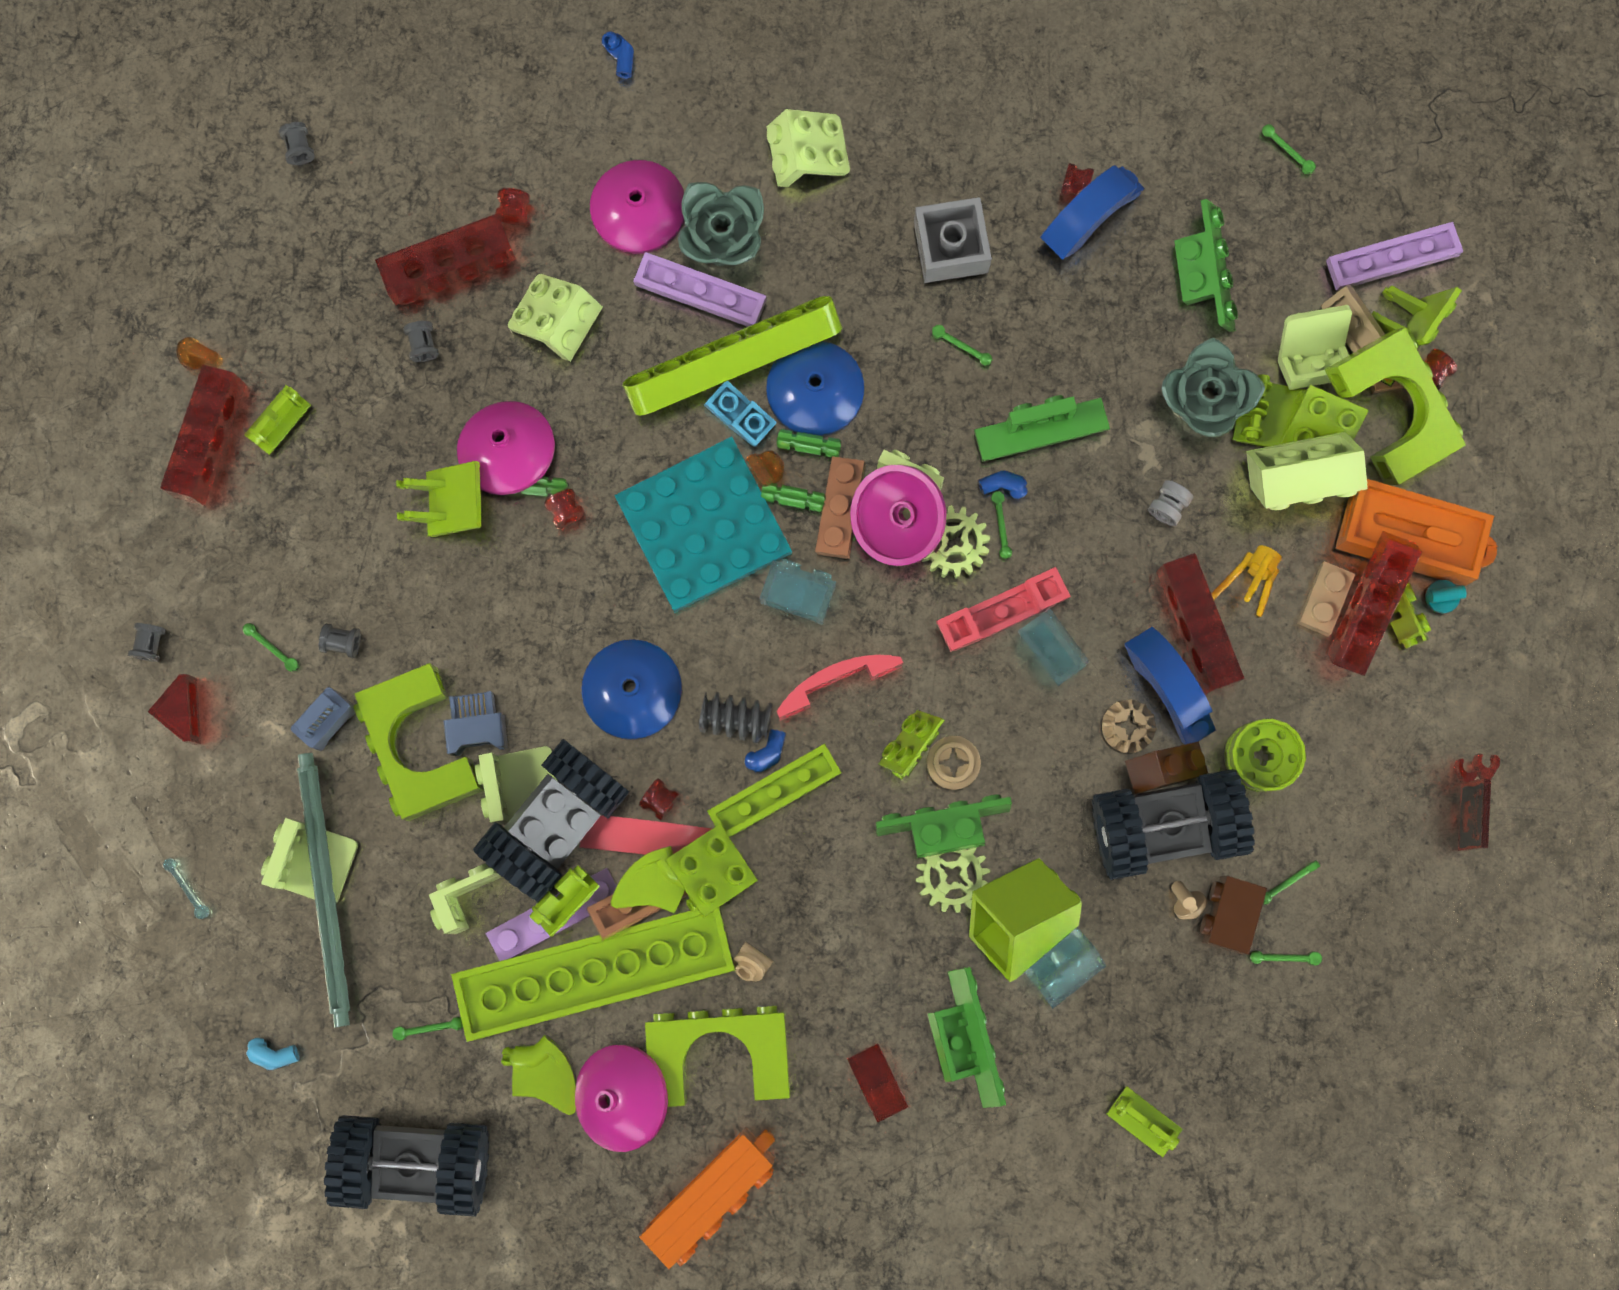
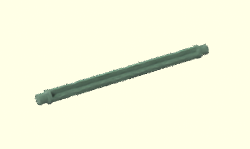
[297,753,351,1028]

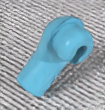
[246,1038,300,1070]

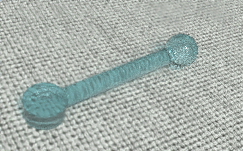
[163,858,210,919]

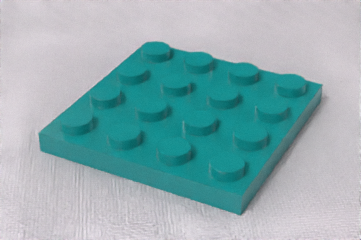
[614,436,792,613]

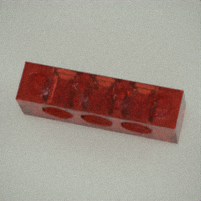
[375,213,516,305]
[160,364,246,506]
[1327,531,1422,676]
[1157,553,1245,695]

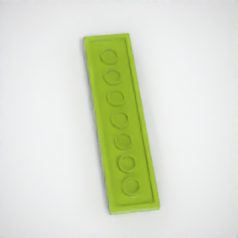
[451,907,735,1042]

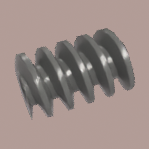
[699,692,773,744]

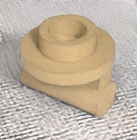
[1171,881,1207,919]
[733,942,774,982]

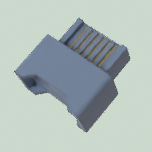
[291,687,355,751]
[444,691,508,756]

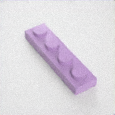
[1326,222,1464,291]
[633,252,767,326]
[486,868,617,961]

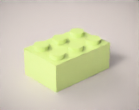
[1246,432,1368,510]

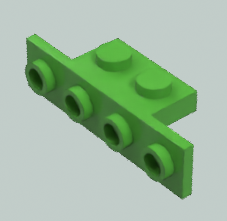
[1174,199,1238,332]
[974,395,1110,462]
[876,795,1012,858]
[928,967,1006,1108]

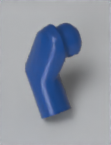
[602,31,634,79]
[977,470,1028,499]
[744,729,786,772]

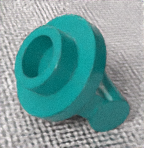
[1425,580,1467,614]

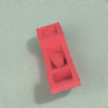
[936,567,1071,652]
[777,655,903,721]
[579,815,712,855]

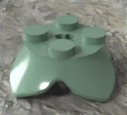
[678,182,764,266]
[1161,338,1265,438]

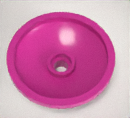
[590,160,685,254]
[457,401,555,495]
[850,464,946,566]
[575,1044,668,1152]

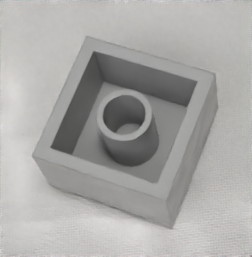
[914,197,992,283]

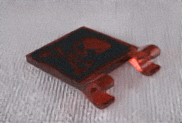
[1454,753,1500,851]

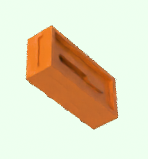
[1335,479,1498,586]
[639,1127,775,1269]

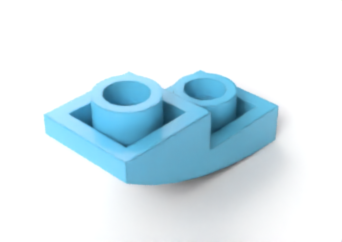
[704,381,777,447]

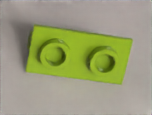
[244,385,311,455]
[1377,578,1431,649]
[529,865,600,937]
[1106,1086,1183,1158]

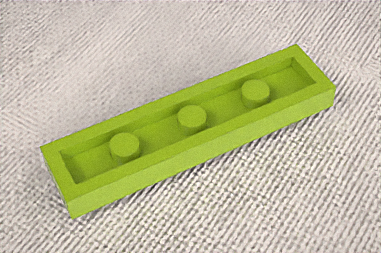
[707,744,842,838]

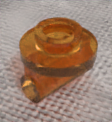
[176,337,218,370]
[746,450,784,487]

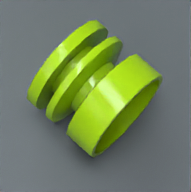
[1224,719,1306,792]

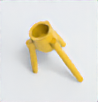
[1205,545,1282,617]

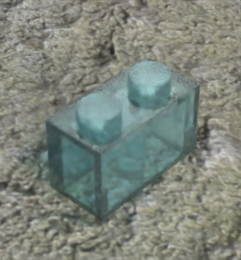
[760,559,836,625]
[1018,607,1090,686]
[1024,927,1106,1009]

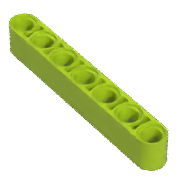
[623,296,842,416]

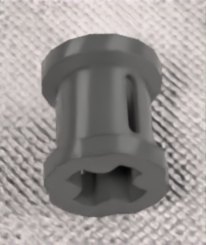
[278,122,315,165]
[403,321,439,362]
[128,623,166,662]
[318,623,361,658]

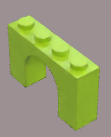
[1325,327,1466,485]
[354,663,484,821]
[645,1005,790,1107]

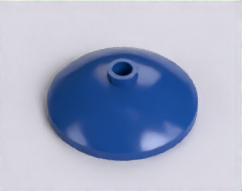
[767,341,864,436]
[582,639,682,740]

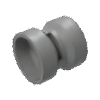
[1148,480,1194,526]

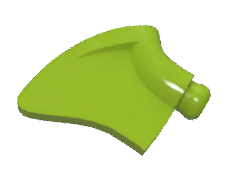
[611,846,685,913]
[501,1035,576,1115]

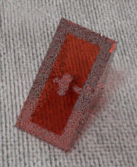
[148,674,201,745]
[847,1043,908,1122]

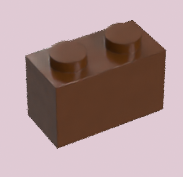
[1125,741,1209,794]
[1200,876,1267,955]

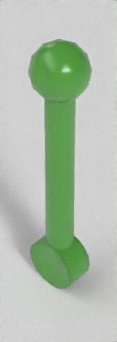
[1262,124,1316,175]
[932,325,992,366]
[991,491,1012,559]
[243,623,299,672]
[1263,860,1320,905]
[1250,950,1322,966]
[392,1017,463,1040]

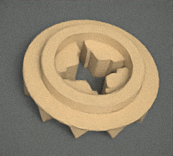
[1102,699,1157,753]
[926,736,981,790]

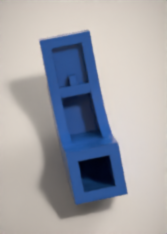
[1040,165,1145,260]
[1124,627,1216,745]

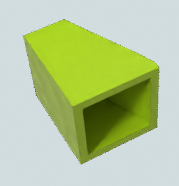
[969,858,1082,982]

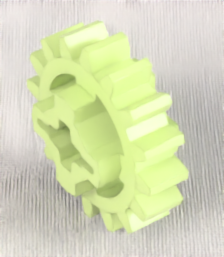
[922,505,990,579]
[915,847,990,913]

